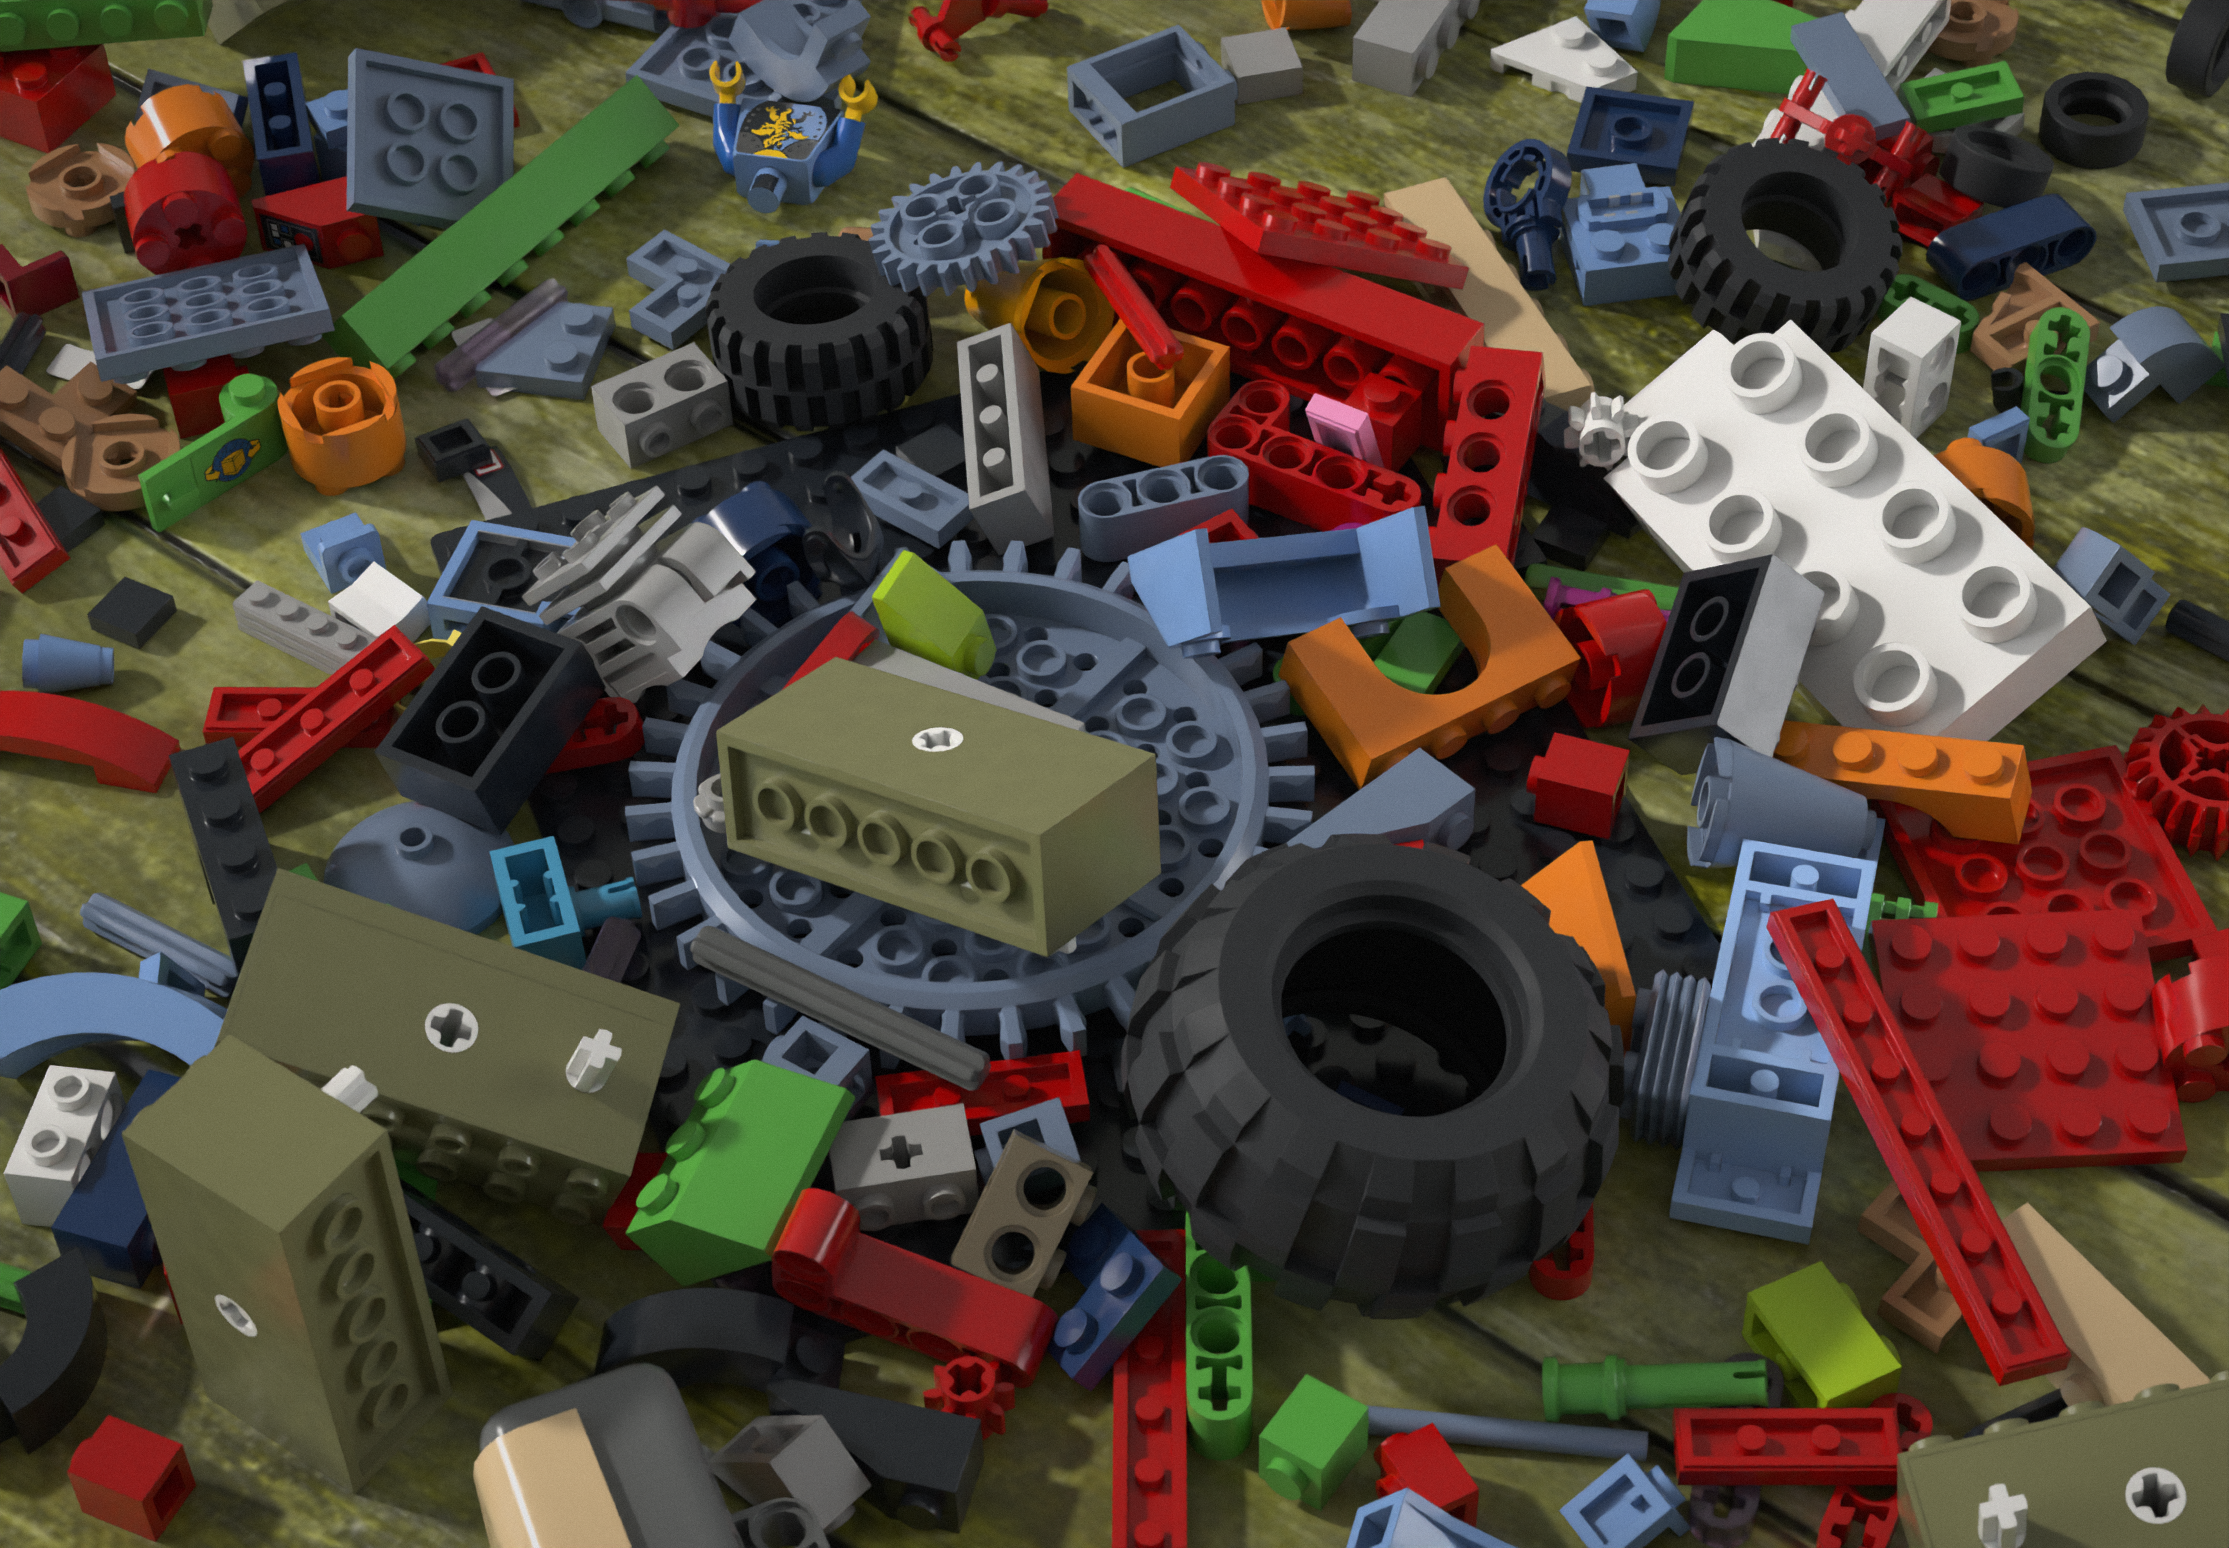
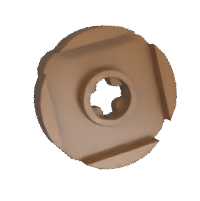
[1925,0,2019,68]
[26,143,136,238]
[62,414,182,512]

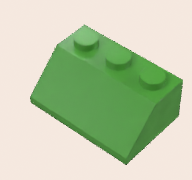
[625,1059,856,1287]

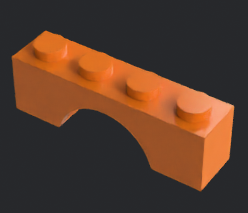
[1772,720,2032,844]

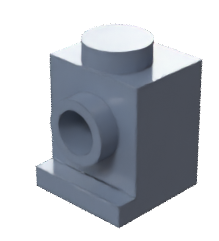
[762,1016,874,1122]
[974,1097,1081,1197]

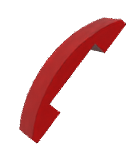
[0,690,181,793]

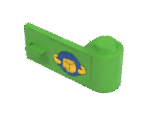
[138,374,288,533]

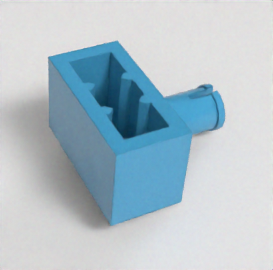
[489,836,643,972]

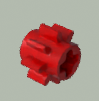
[923,1352,1015,1440]

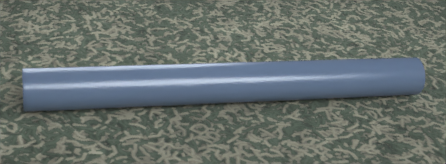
[1366,1405,1648,1461]

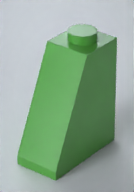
[1664,0,1818,94]

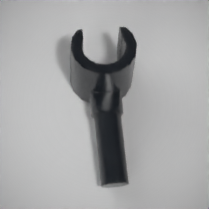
[1991,367,2068,413]

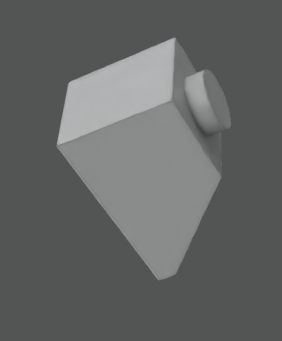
[708,1415,872,1534]

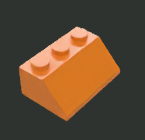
[1521,840,1636,1057]

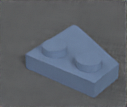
[475,302,616,400]

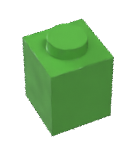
[1259,1374,1369,1511]

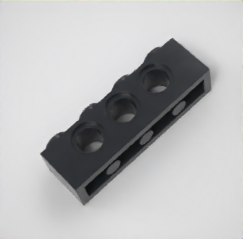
[398,1176,580,1359]

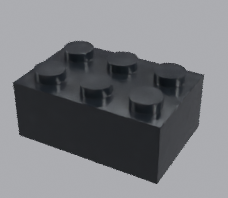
[1628,554,1825,775]
[374,606,606,835]

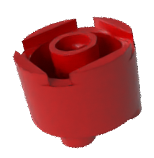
[124,151,247,276]
[1553,589,1667,728]
[2150,954,2229,1103]

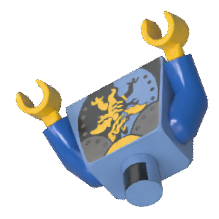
[709,61,878,213]

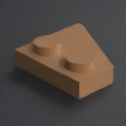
[1970,262,2100,375]

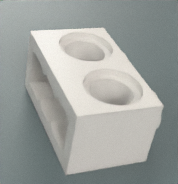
[1863,297,1961,439]
[4,1065,126,1227]

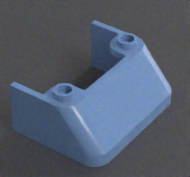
[1127,506,1441,659]

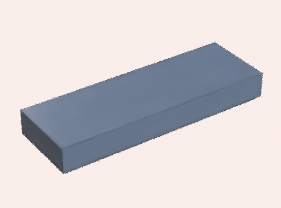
[1790,12,1910,141]

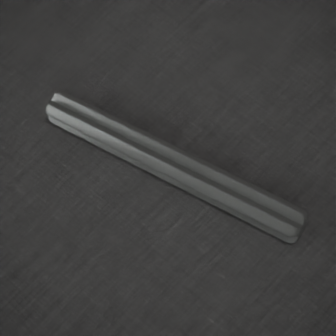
[690,926,991,1091]

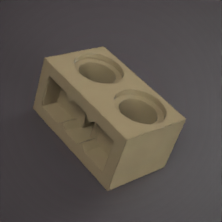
[951,1129,1098,1297]

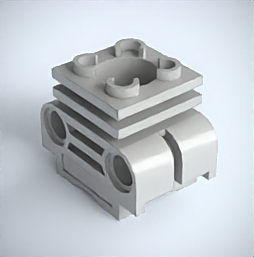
[522,486,756,703]

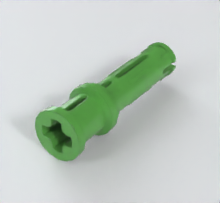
[1542,1354,1768,1423]

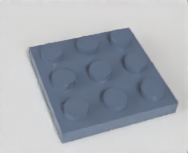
[347,48,514,229]

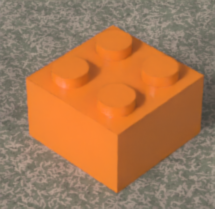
[1071,318,1230,467]

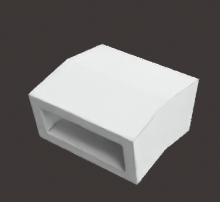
[328,562,430,643]

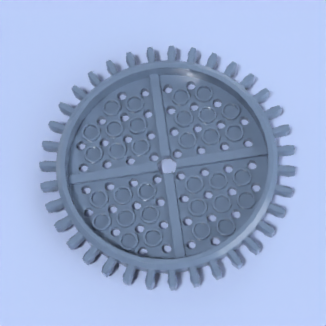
[625,540,1315,1069]

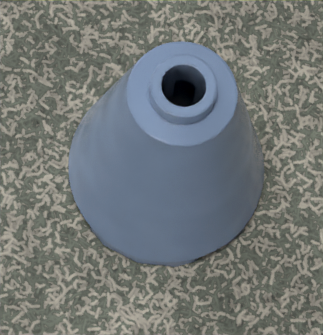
[1687,737,1877,869]

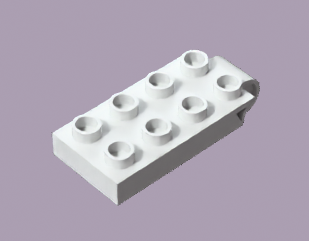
[1604,320,2107,741]

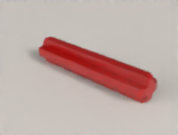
[1084,245,1184,370]

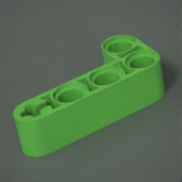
[1186,1212,1275,1461]

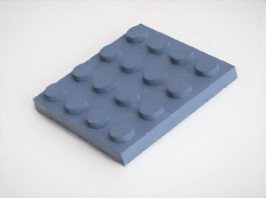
[82,244,335,384]

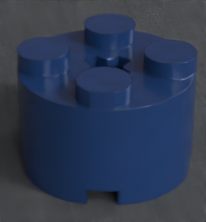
[692,481,823,628]

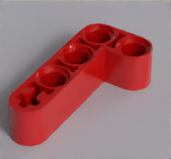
[1207,379,1421,532]
[772,1188,1059,1388]

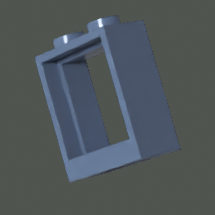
[1067,25,1238,168]

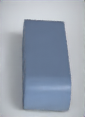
[1078,455,1249,562]

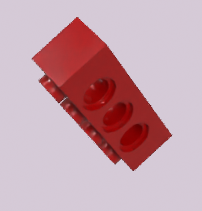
[1428,345,1546,587]

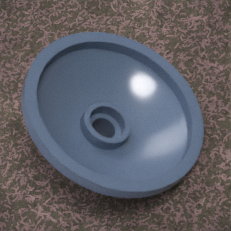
[323,801,514,935]

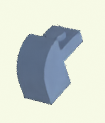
[2084,306,2225,423]

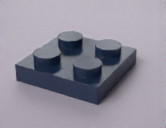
[1566,86,1694,186]

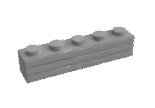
[232,580,377,675]

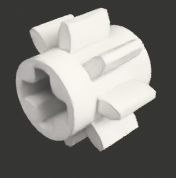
[1564,392,1639,471]

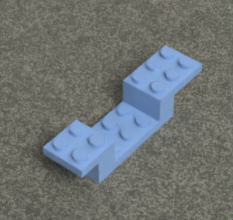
[1669,818,1886,1245]

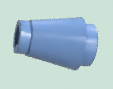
[22,634,114,694]

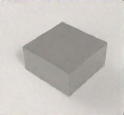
[1221,27,1303,105]

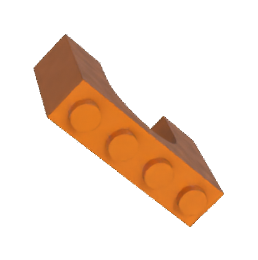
[1278,544,1581,790]

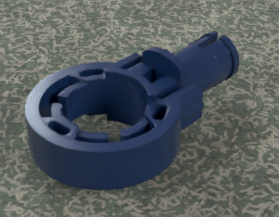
[1483,139,1572,291]

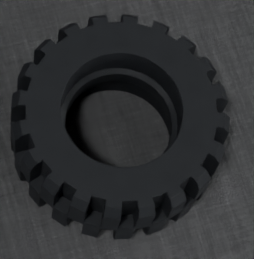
[1668,138,1902,355]
[705,232,933,432]

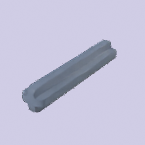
[79,892,237,998]

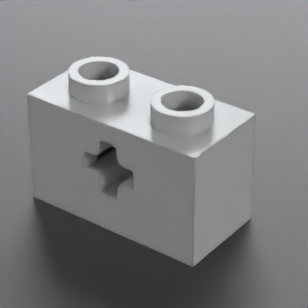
[828,1103,979,1231]

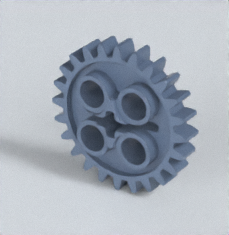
[869,161,1058,296]

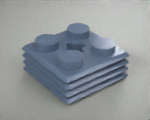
[1619,969,1711,1150]

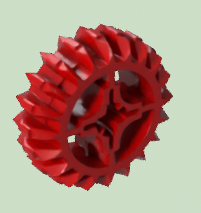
[2123,704,2229,861]

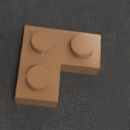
[0,361,137,474]
[1857,1179,1965,1354]

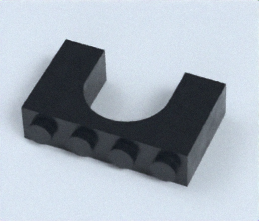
[169,737,278,980]

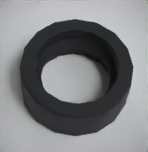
[2165,0,2229,97]
[2039,71,2149,169]
[1939,126,2054,208]

